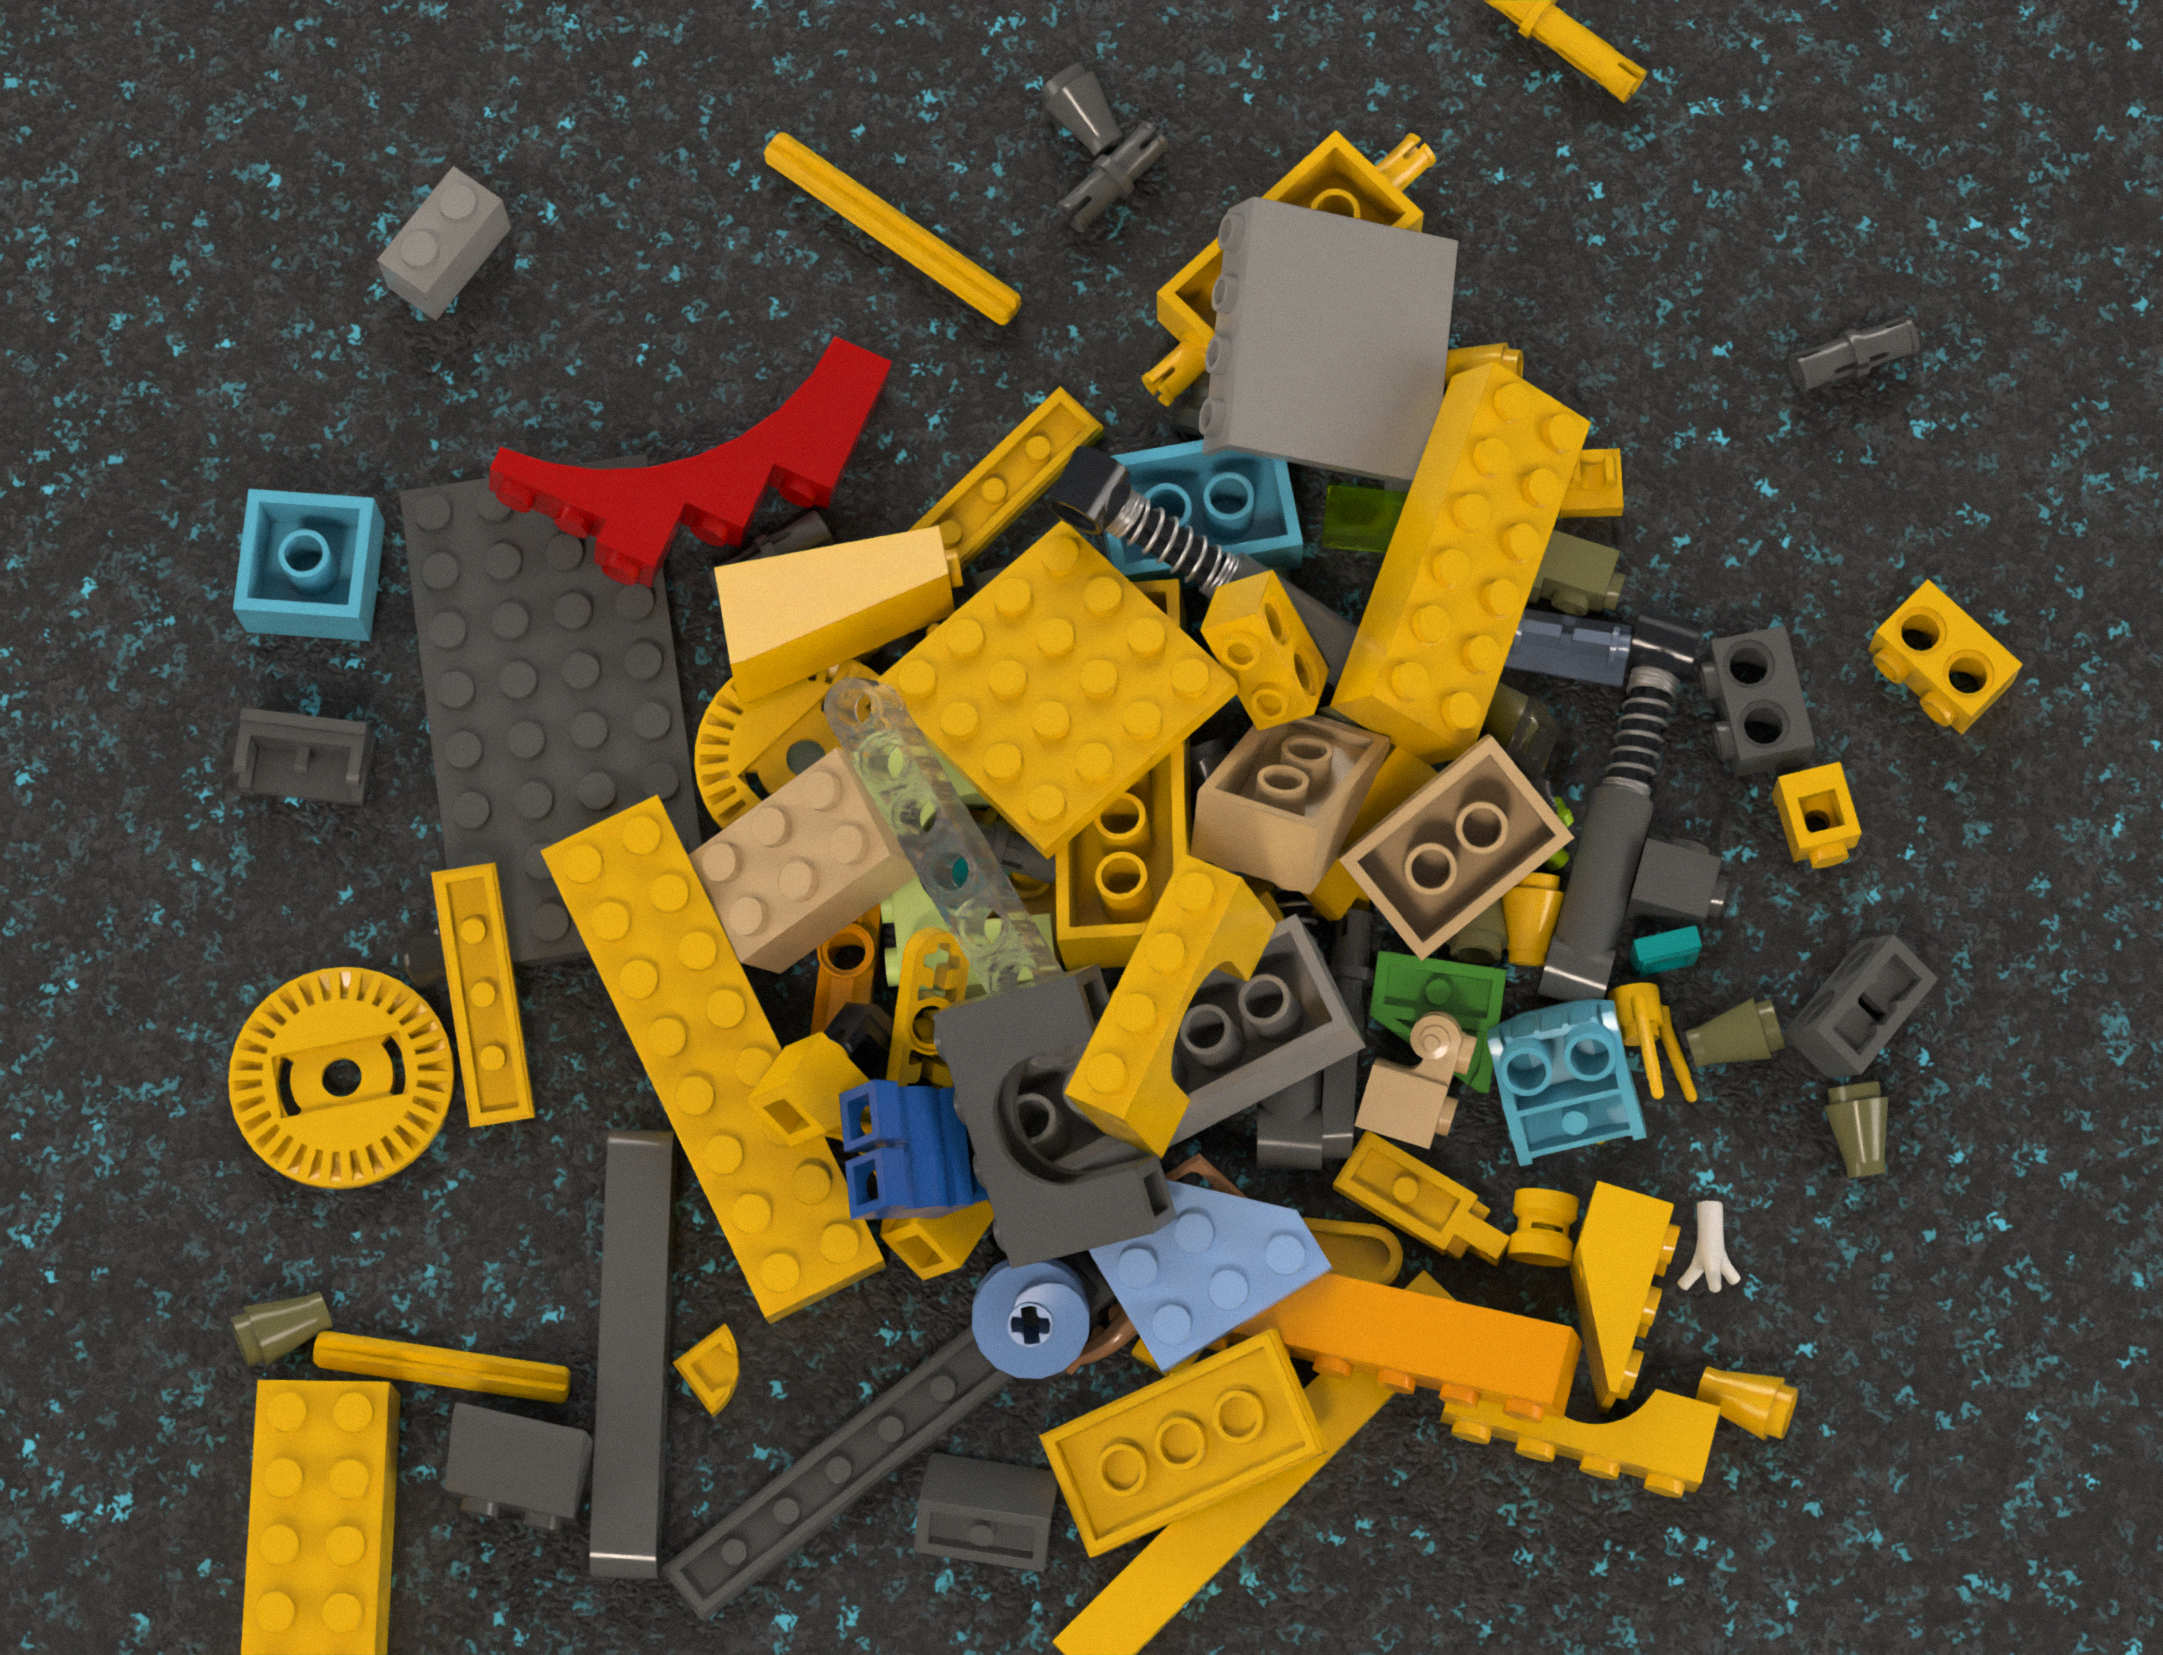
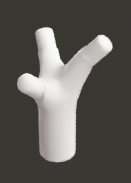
[1678,1201,1741,1293]

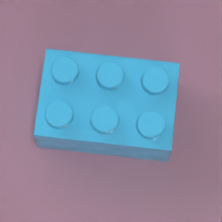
[1103,440,1303,590]

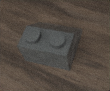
[445,1402,594,1534]

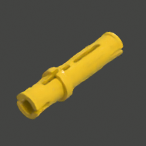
[1484,0,1648,103]

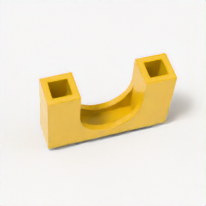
[1064,853,1277,1159]

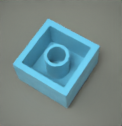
[233,489,385,641]

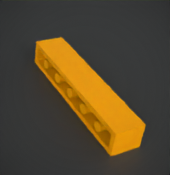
[1206,1273,1583,1423]

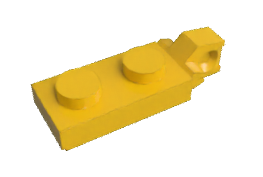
[1333,1130,1511,1267]

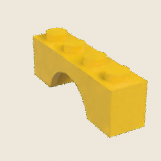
[746,1031,995,1281]
[1440,1389,1721,1498]

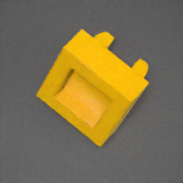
[1559,448,1624,518]

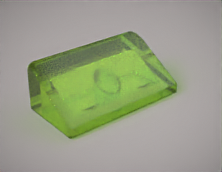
[1322,485,1408,553]

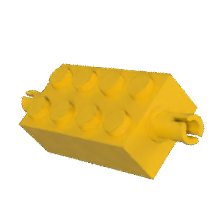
[1141,130,1436,407]

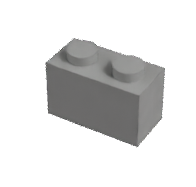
[377,166,511,321]

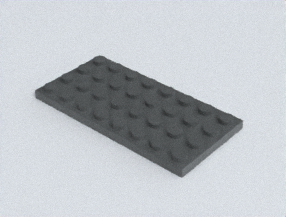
[399,454,711,969]

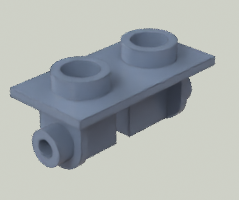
[1503,608,1632,687]

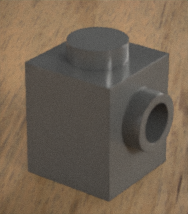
[1626,838,1729,934]

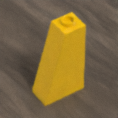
[714,526,963,704]

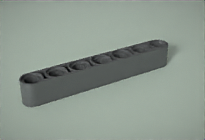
[589,1130,678,1579]

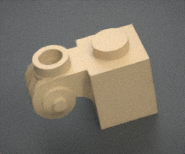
[1354,1010,1478,1149]

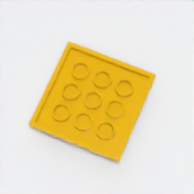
[873,520,1239,860]

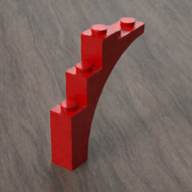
[489,336,892,588]

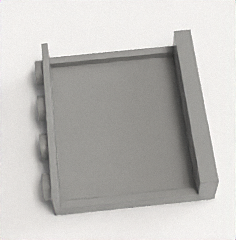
[1199,196,1458,495]

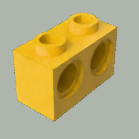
[1200,569,1330,731]
[1868,579,2023,735]

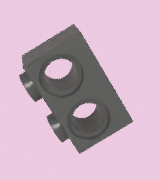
[1698,625,1815,778]
[1782,934,1938,1078]

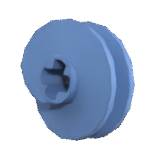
[972,1258,1090,1379]

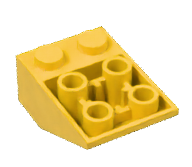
[1569,1181,1681,1414]

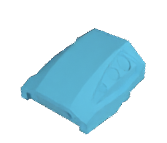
[1487,999,1646,1166]

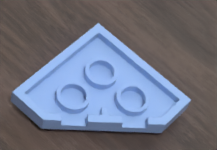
[1088,1179,1333,1373]

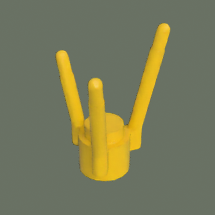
[1596,983,1698,1145]

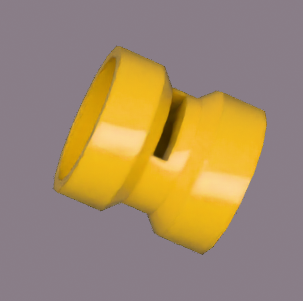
[1507,1188,1579,1267]

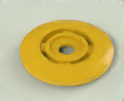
[694,658,915,830]
[228,967,455,1189]

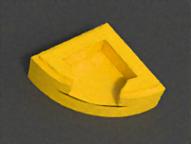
[673,1324,740,1418]

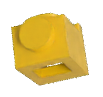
[1771,762,1862,869]

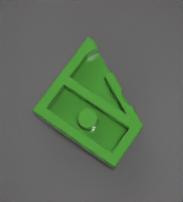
[1369,951,1507,1094]

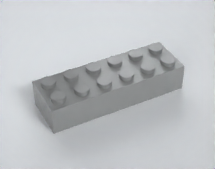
[970,914,1366,1171]

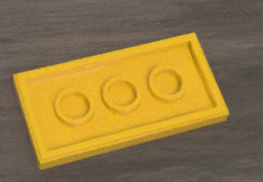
[1039,1329,1330,1558]

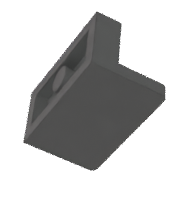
[913,1453,1059,1572]

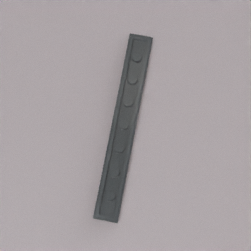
[662,1251,1117,1623]

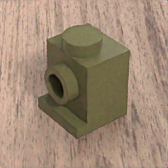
[1526,530,1626,616]

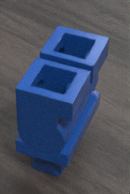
[839,1079,989,1220]

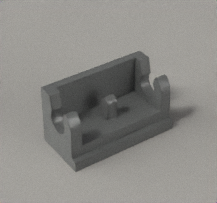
[233,707,376,807]

